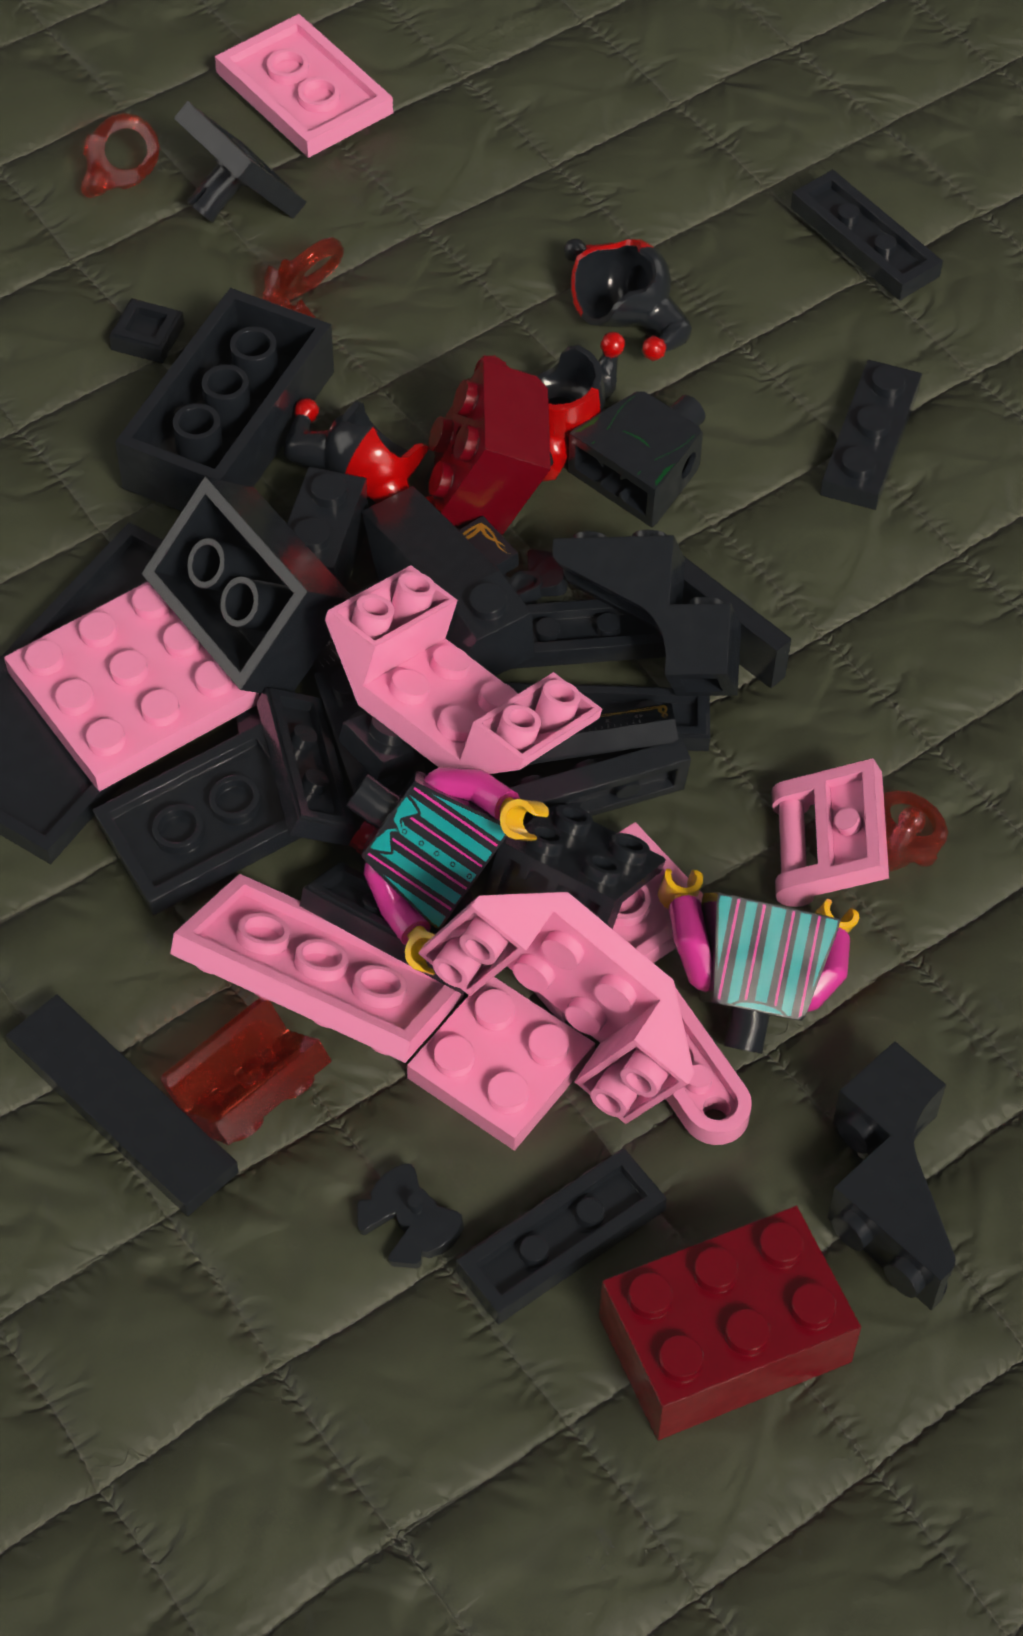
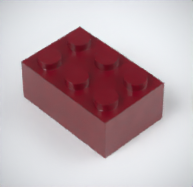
[599,1205,862,1440]

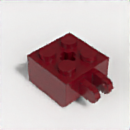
[429,354,551,535]

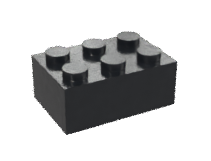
[142,476,353,693]

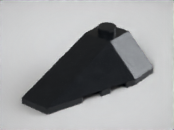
[362,486,535,676]

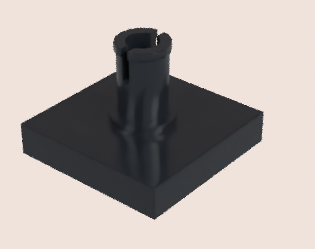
[174,101,307,223]

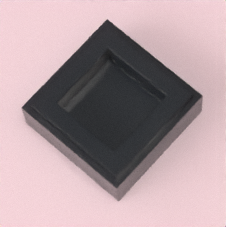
[109,298,184,364]

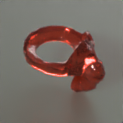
[80,113,160,198]
[262,237,344,318]
[884,790,948,872]

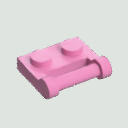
[771,758,889,907]

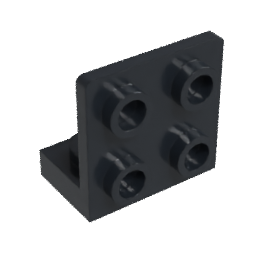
[483,804,666,929]

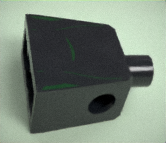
[568,391,706,528]

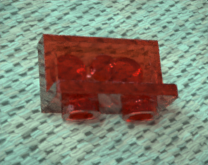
[161,998,332,1145]

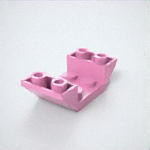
[325,565,602,774]
[418,892,694,1124]

